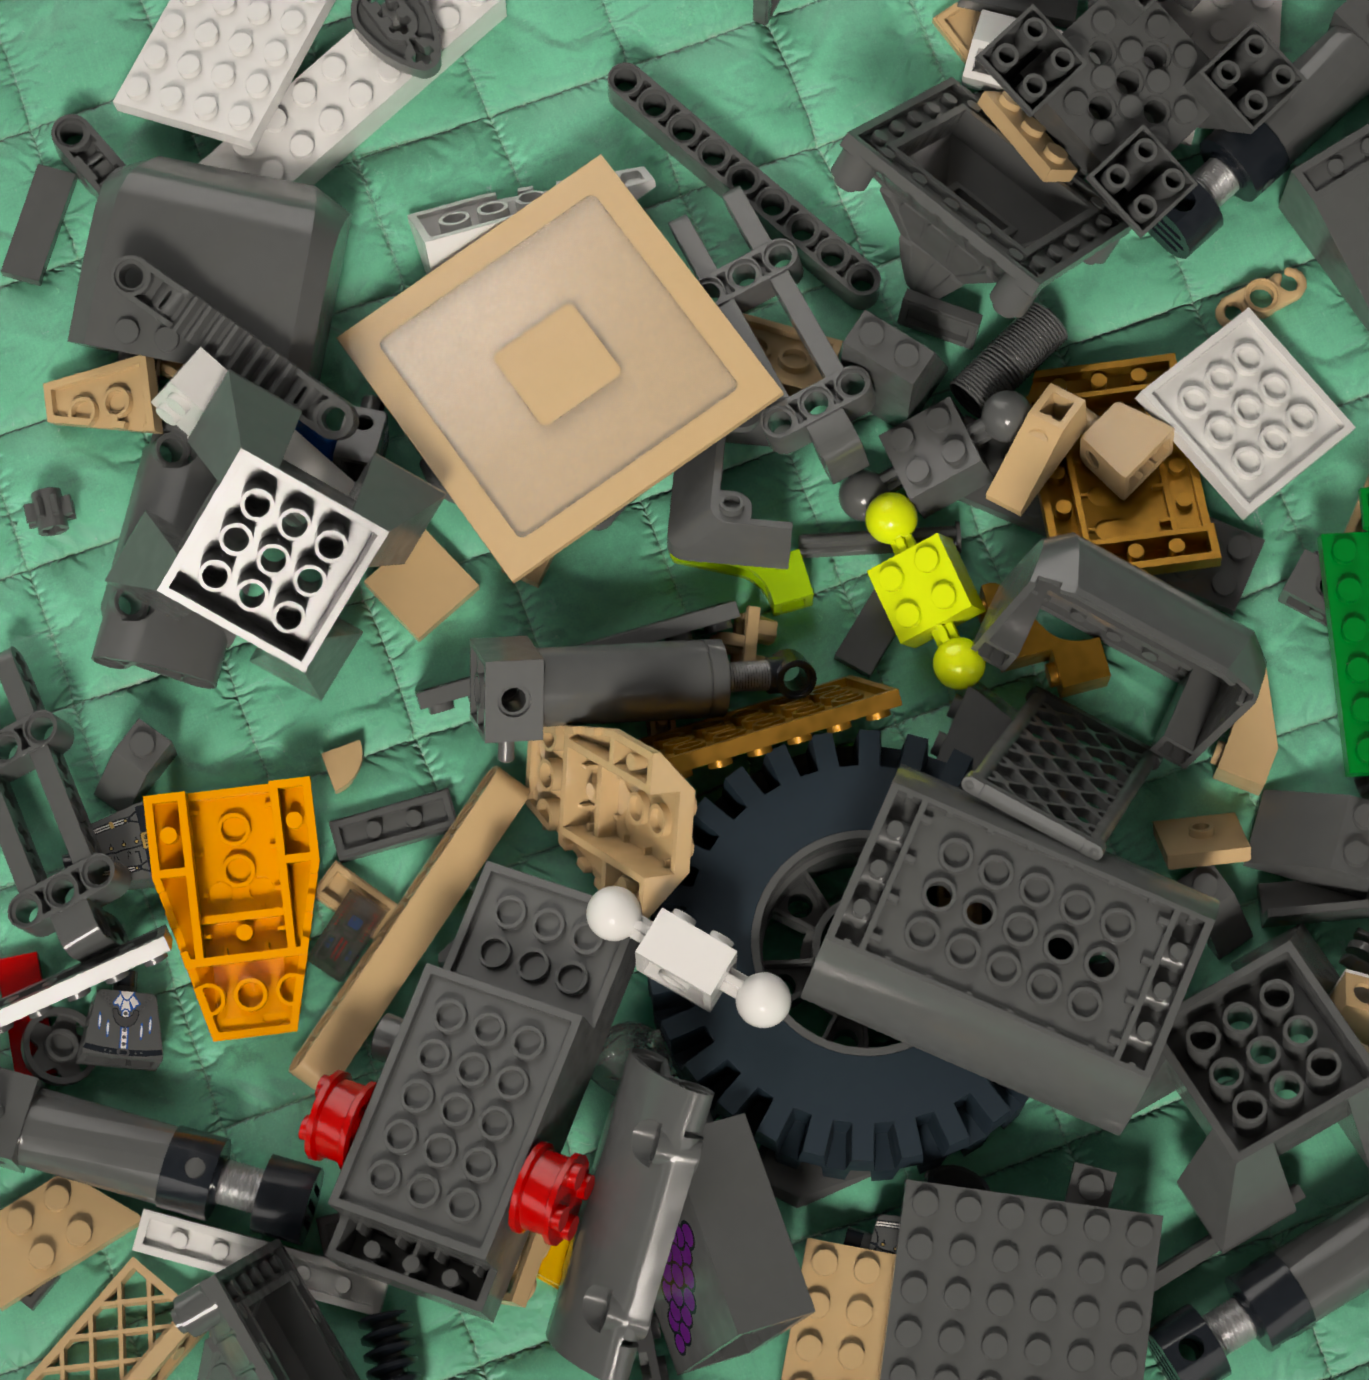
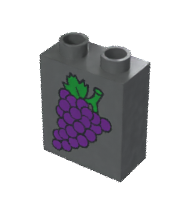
[654,1110,816,1375]

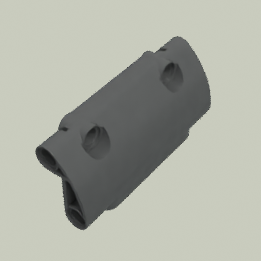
[91,420,251,689]
[545,1048,715,1380]

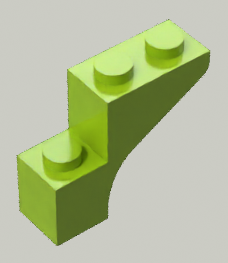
[668,549,813,617]

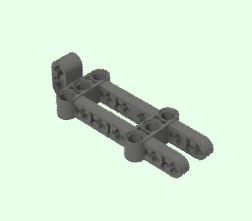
[668,186,876,485]
[0,646,132,962]

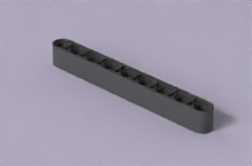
[607,62,881,310]

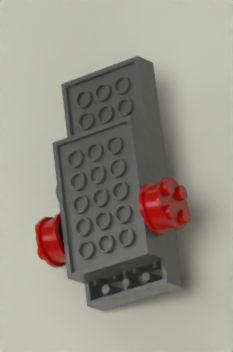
[298,861,640,1323]

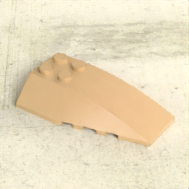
[525,725,697,918]

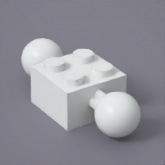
[586,886,791,1028]

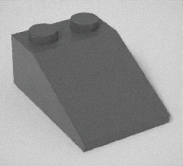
[1243,790,1369,899]

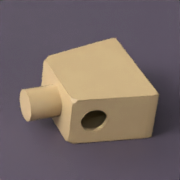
[1080,402,1175,501]

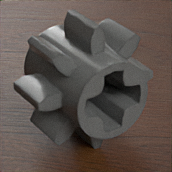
[23,487,76,536]

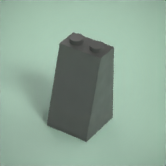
[841,310,949,427]

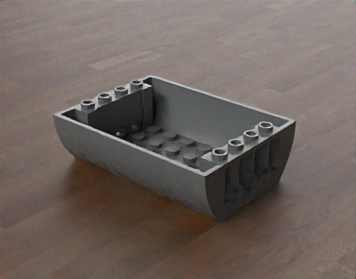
[800,763,1220,1136]

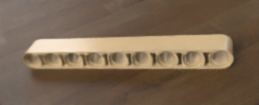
[288,765,530,1090]

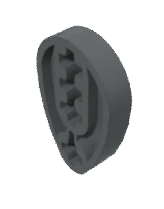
[351,0,442,79]

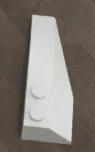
[407,166,656,274]

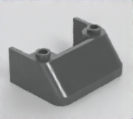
[667,406,793,570]

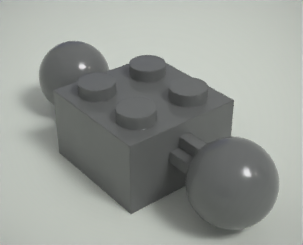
[838,390,1032,521]

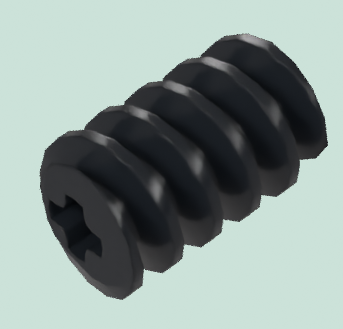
[358,1310,421,1380]

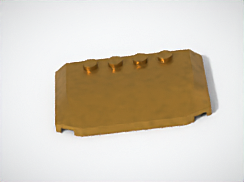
[1026,353,1222,575]

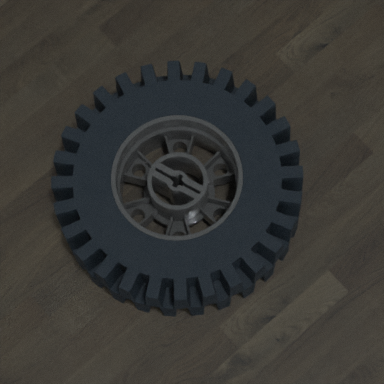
[647,730,1072,1181]

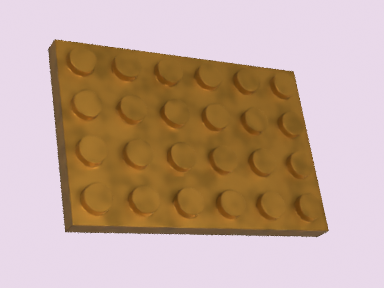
[638,675,903,779]

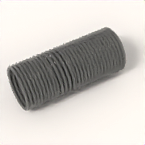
[950,302,1068,418]

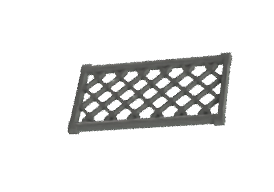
[961,686,1163,861]

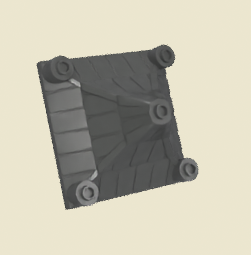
[831,77,1131,319]
[171,1237,360,1380]

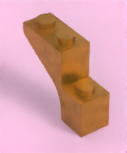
[977,583,1111,698]

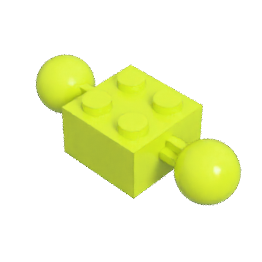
[865,492,986,690]

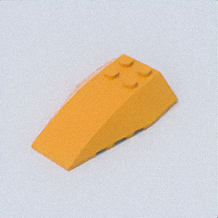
[143,776,320,1042]

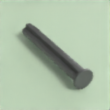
[798,521,961,558]

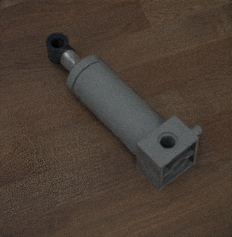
[470,636,817,763]

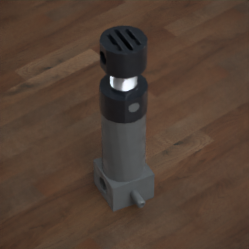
[1148,0,1369,259]
[0,1067,324,1246]
[1148,1193,1369,1380]

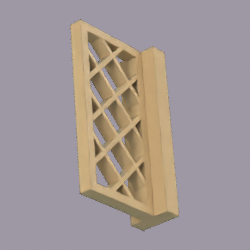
[25,1257,208,1380]

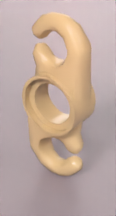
[1215,267,1307,327]

